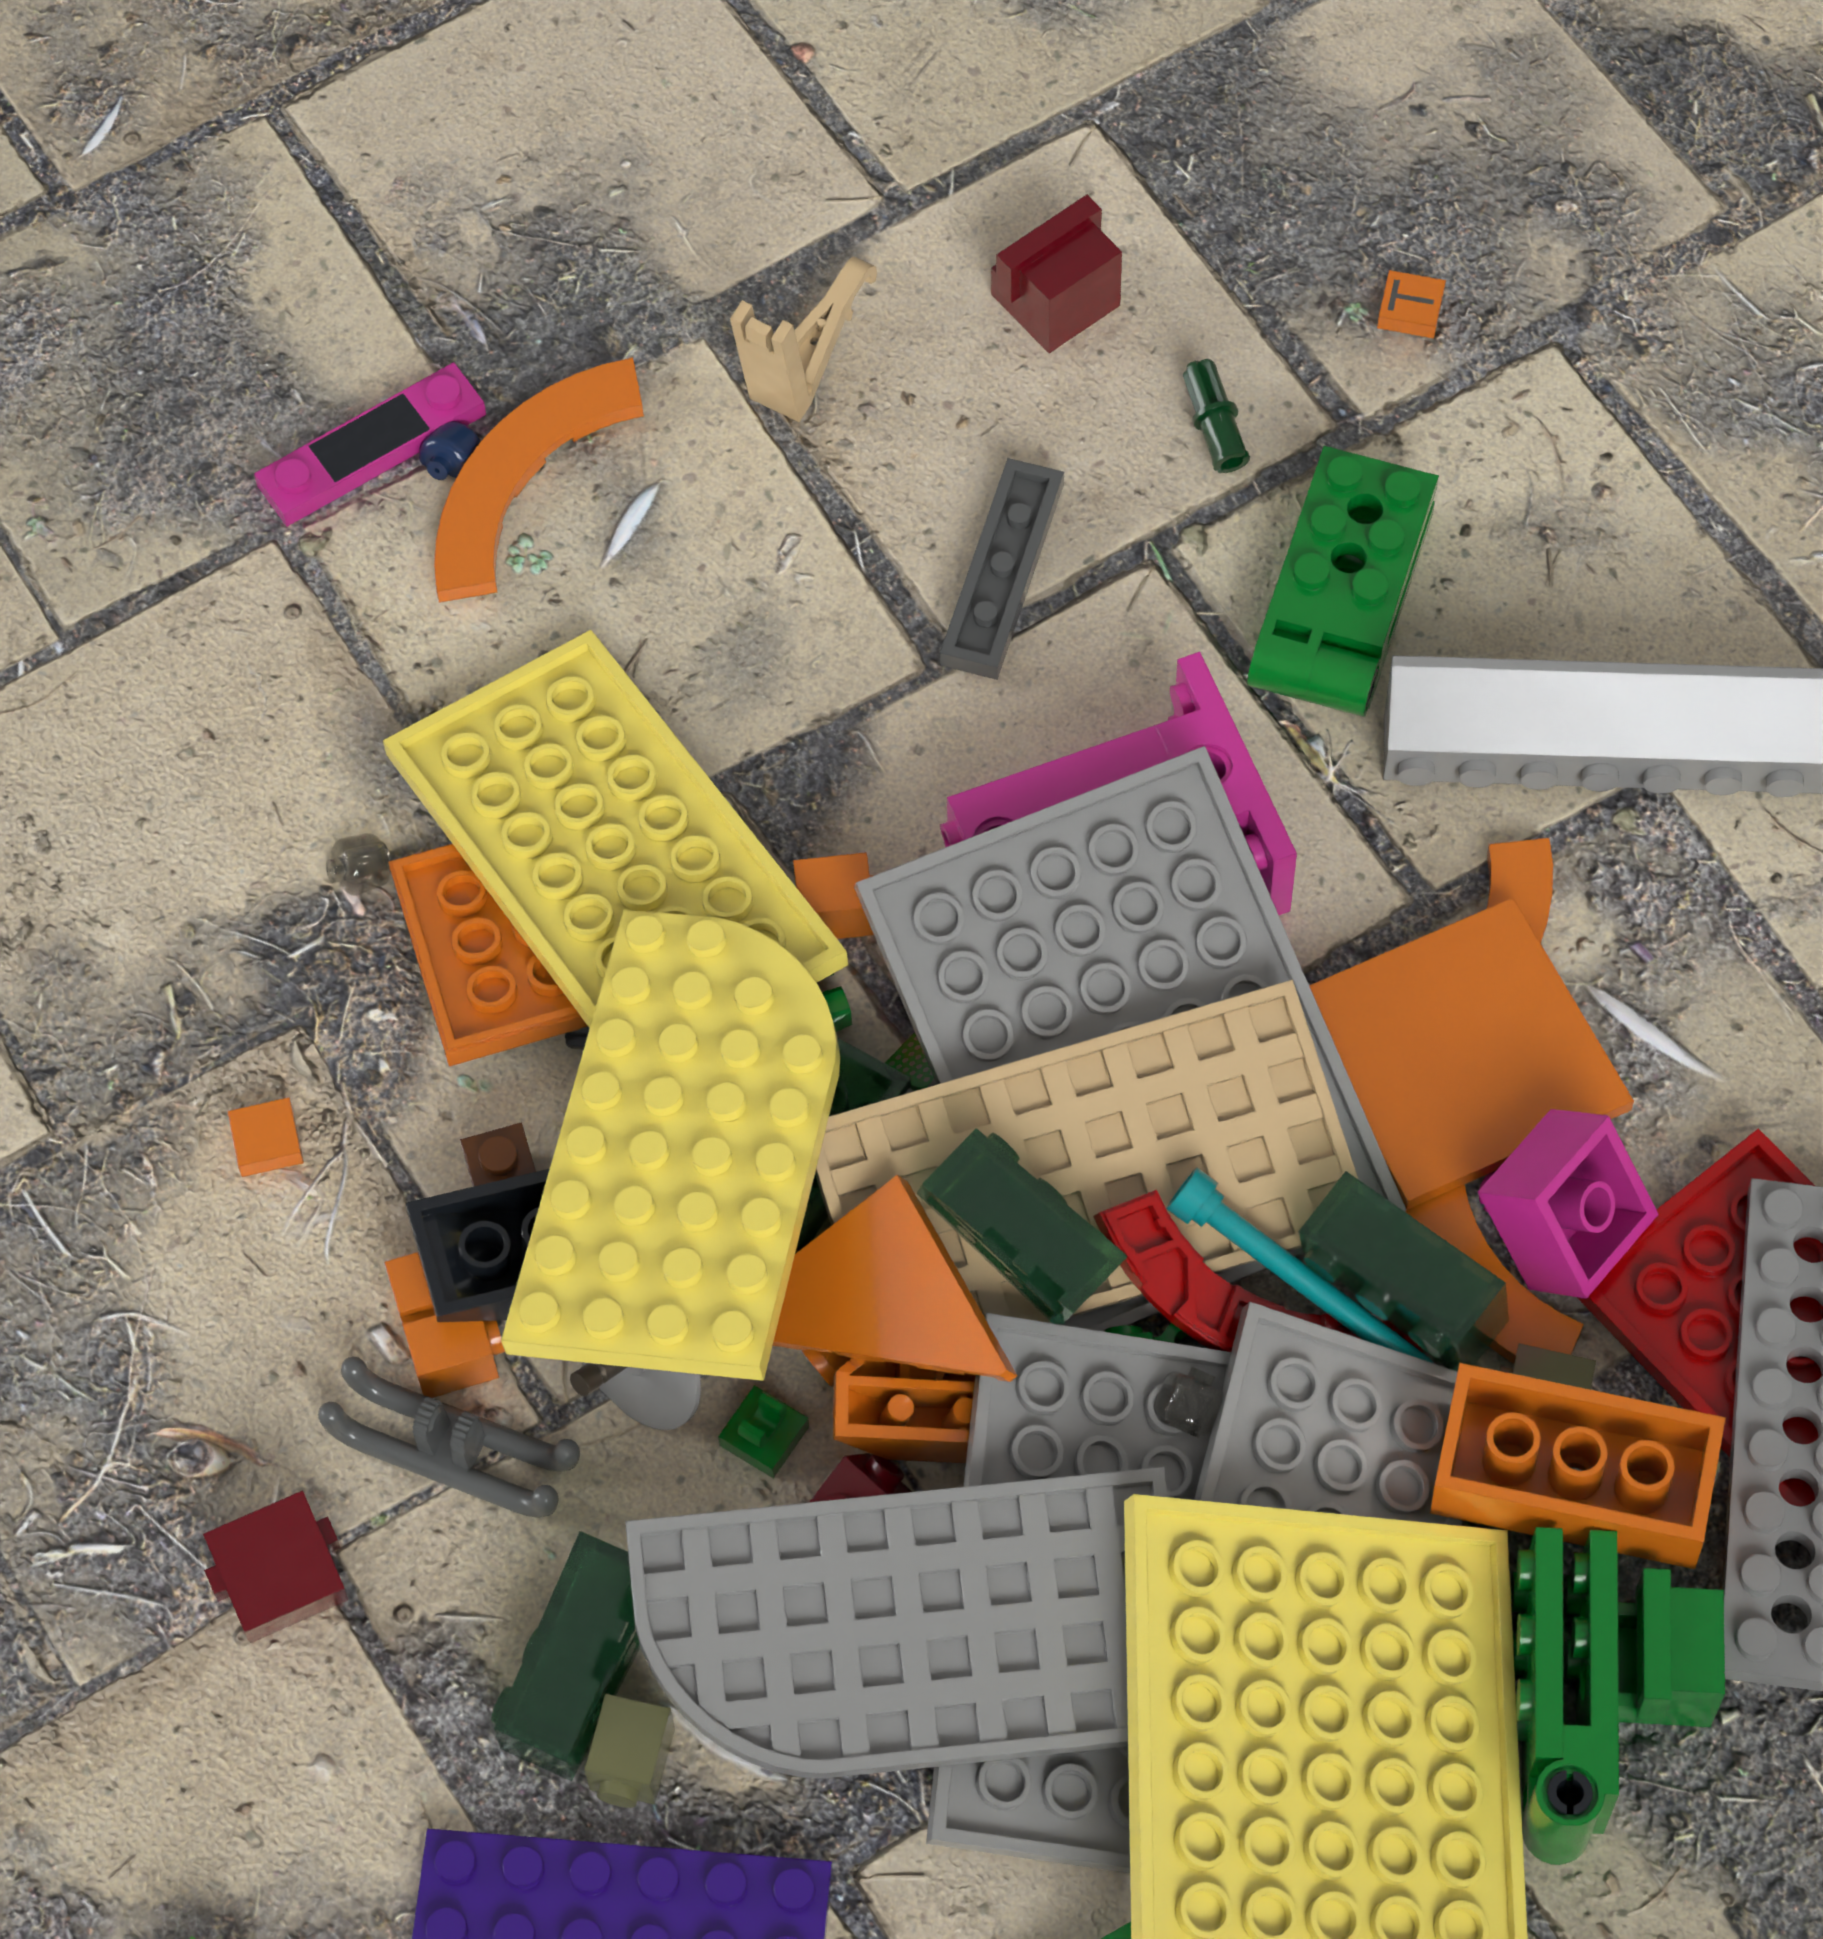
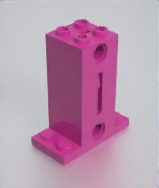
[940,652,1297,915]

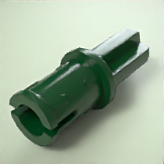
[1183,359,1250,473]

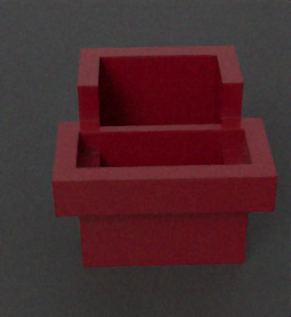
[991,194,1122,354]
[203,1490,348,1643]

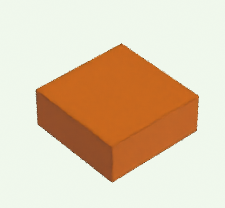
[228,1097,304,1177]

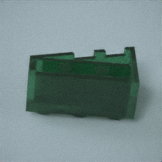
[916,1128,1128,1325]
[1298,1171,1509,1372]
[491,1531,641,1781]

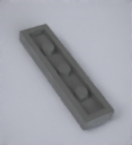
[940,458,1064,680]

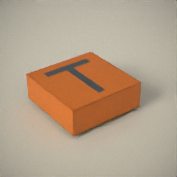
[1377,270,1446,338]

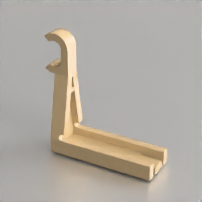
[730,256,877,423]

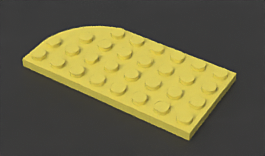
[501,910,840,1381]

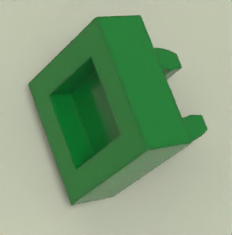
[718,1385,809,1479]

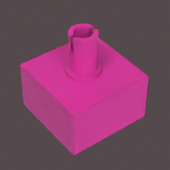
[1478,1109,1659,1299]

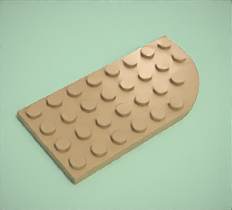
[815,980,1373,1323]

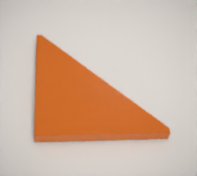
[772,1175,1017,1382]

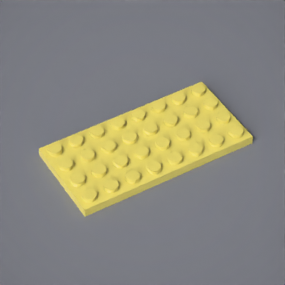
[383,630,848,1028]

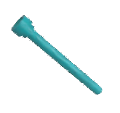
[1166,1167,1434,1364]

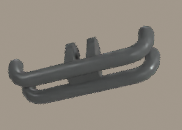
[318,1356,580,1518]

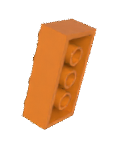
[1430,1363,1726,1569]

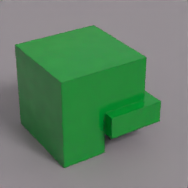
[1618,1568,1725,1727]

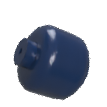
[419,421,481,480]

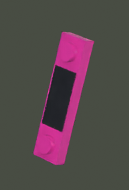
[254,362,486,527]

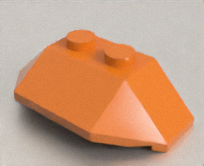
[833,1358,975,1463]

